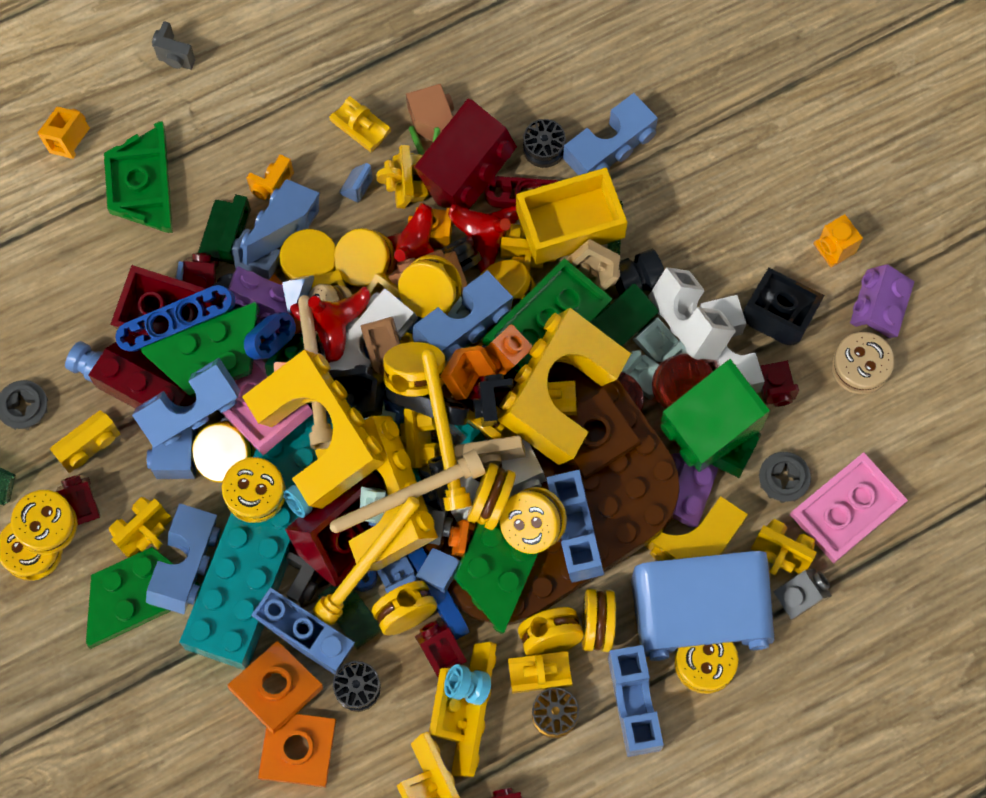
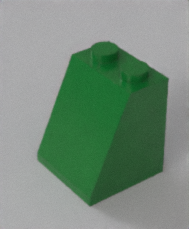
[660,359,770,472]

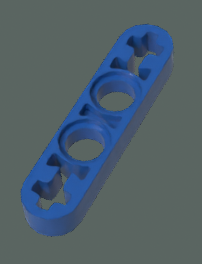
[115,285,236,352]
[407,547,470,640]

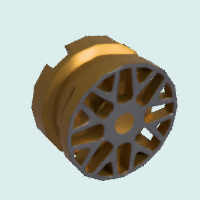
[532,687,579,738]

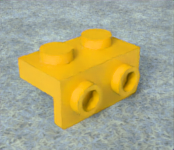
[50,410,121,474]

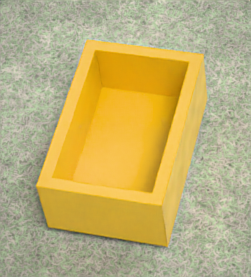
[516,167,628,265]

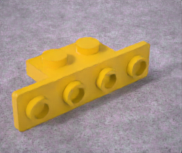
[429,642,497,777]
[397,731,460,798]

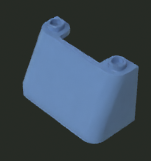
[631,551,775,661]

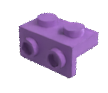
[850,264,915,338]
[220,266,289,333]
[671,453,718,528]

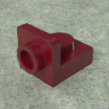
[760,360,799,407]
[56,475,101,525]
[415,621,467,678]

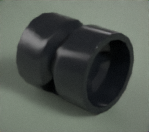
[615,248,664,295]

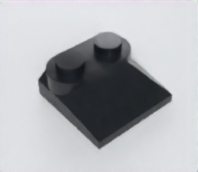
[743,267,825,345]

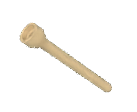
[298,295,333,449]
[330,449,486,533]

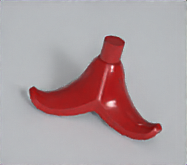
[387,203,434,262]
[448,204,519,273]
[290,287,370,363]

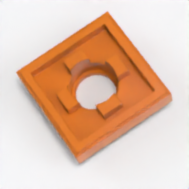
[227,641,323,734]
[258,714,336,788]

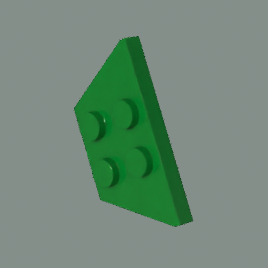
[104,121,173,233]
[140,302,260,398]
[453,522,538,634]
[86,547,201,649]

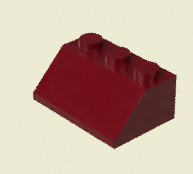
[414,98,517,210]
[110,265,222,340]
[88,334,196,409]
[285,474,384,587]

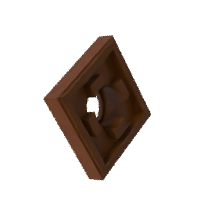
[566,389,641,480]

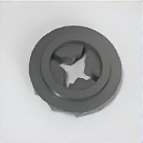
[0,380,48,430]
[758,452,811,503]

